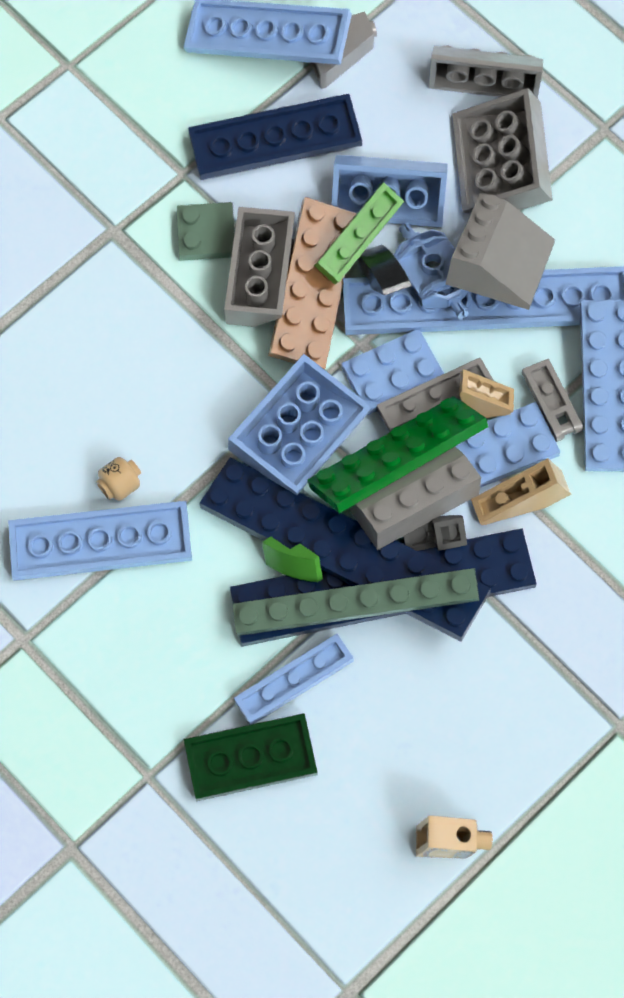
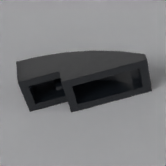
[357,245,411,295]

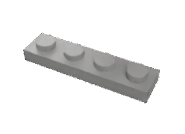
[377,357,494,432]

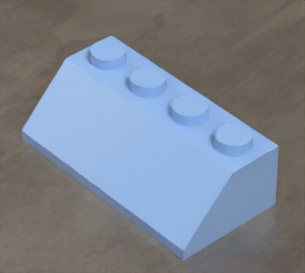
[331,155,448,227]

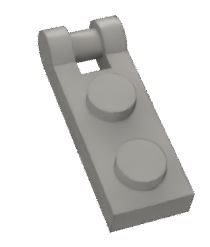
[521,358,583,442]

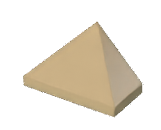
[459,369,514,418]

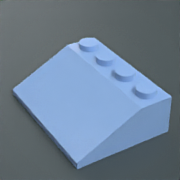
[228,354,372,495]

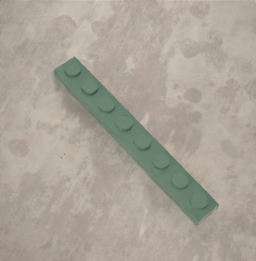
[233,568,480,636]

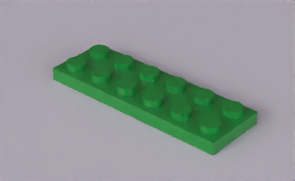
[307,396,488,513]

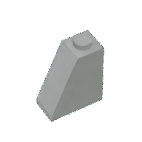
[311,11,377,89]

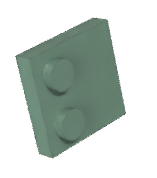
[177,202,235,261]

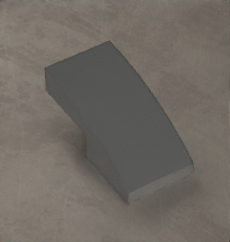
[403,515,467,551]

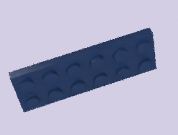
[188,93,362,180]

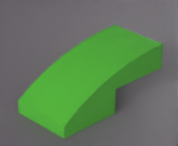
[262,537,323,582]

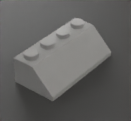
[429,45,544,98]
[224,207,295,327]

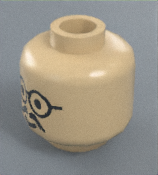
[96,457,141,501]

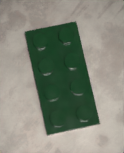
[184,713,318,802]

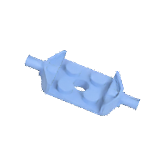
[394,223,469,319]

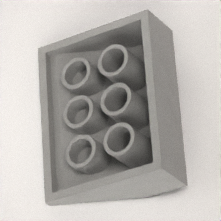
[452,88,553,213]
[446,193,555,310]
[349,447,481,550]

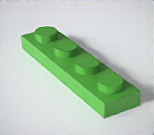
[314,182,404,285]

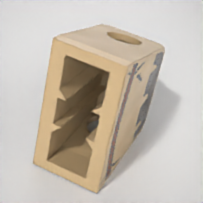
[416,815,493,859]

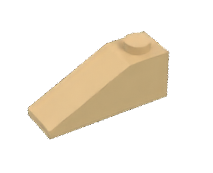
[471,458,572,526]

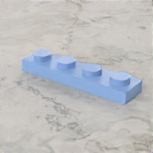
[234,634,354,725]

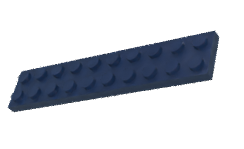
[199,457,491,642]
[230,528,537,647]

